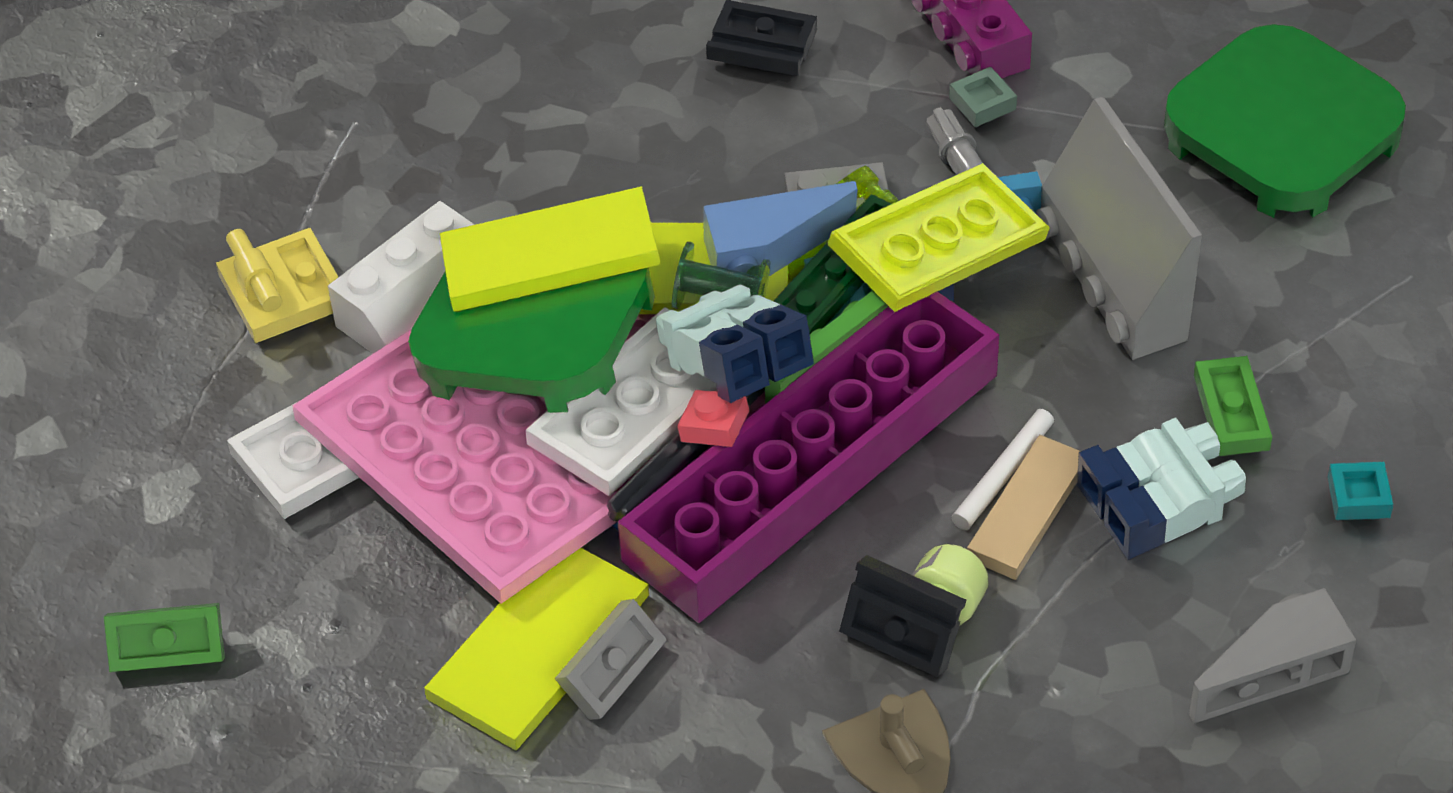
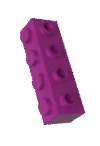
[911,0,1032,78]

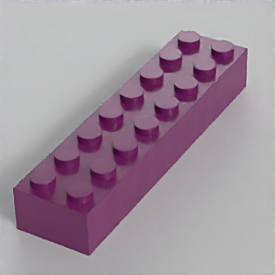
[618,292,1000,623]

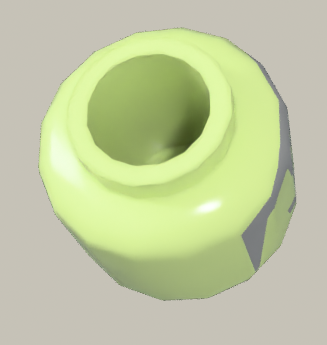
[912,544,988,626]

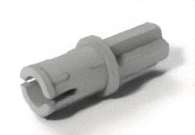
[926,107,982,175]

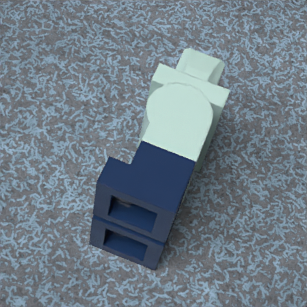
[656,284,814,403]
[1077,418,1246,560]

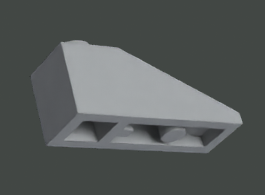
[1189,588,1356,723]

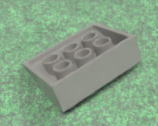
[1036,96,1202,360]

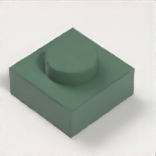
[949,67,1017,127]

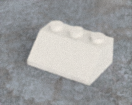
[328,201,475,354]

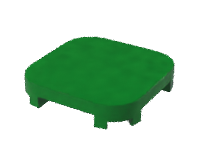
[1164,24,1406,218]
[408,268,655,413]

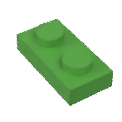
[1194,356,1272,456]
[104,603,225,672]

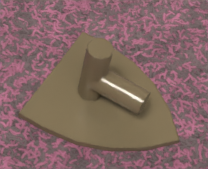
[822,689,951,793]

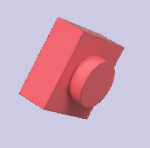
[677,390,749,447]

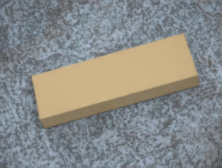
[967,434,1080,580]

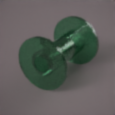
[672,241,770,309]

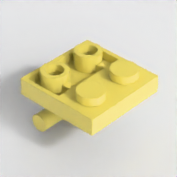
[216,228,338,343]

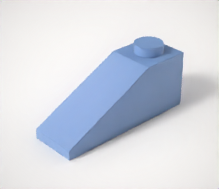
[703,181,857,286]

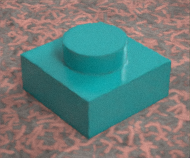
[1327,462,1393,520]

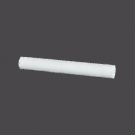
[951,409,1054,530]

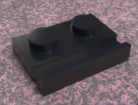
[706,0,817,76]
[839,555,967,677]

